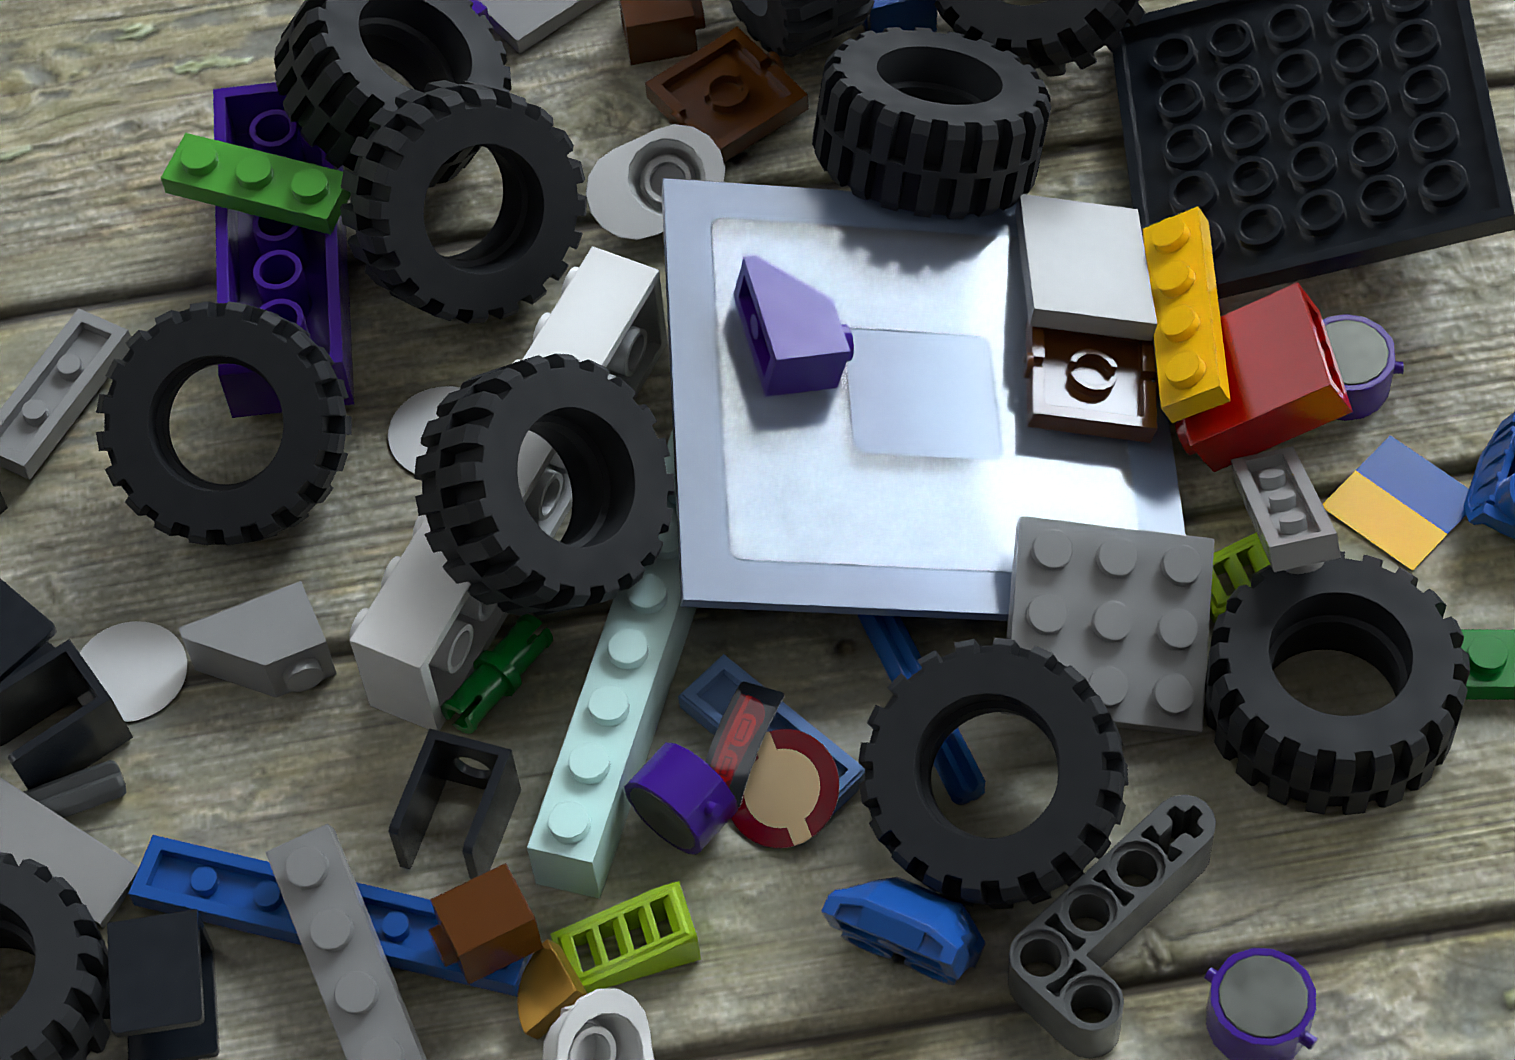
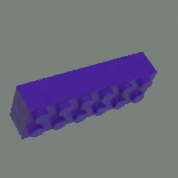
[213,82,354,418]

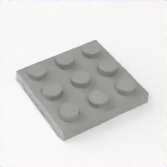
[1001,515,1215,736]

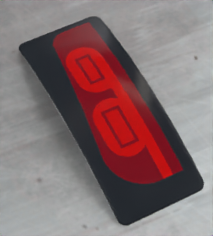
[705,682,784,808]

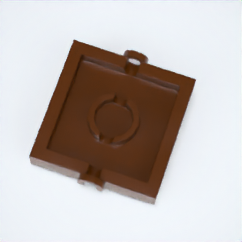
[645,26,809,162]
[1022,319,1159,443]

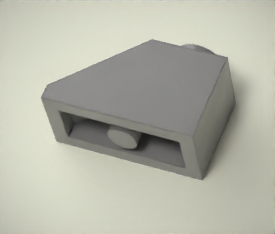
[179,581,337,698]

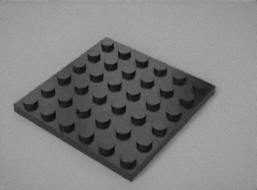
[1112,0,1515,299]

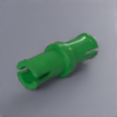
[440,614,554,734]

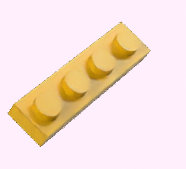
[1143,207,1231,423]

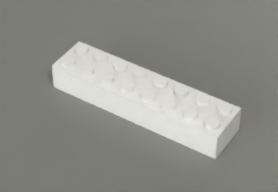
[349,246,668,731]

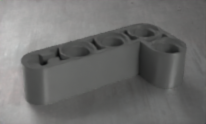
[1008,794,1216,1059]

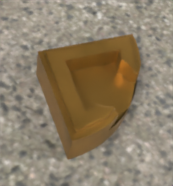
[517,939,588,1040]

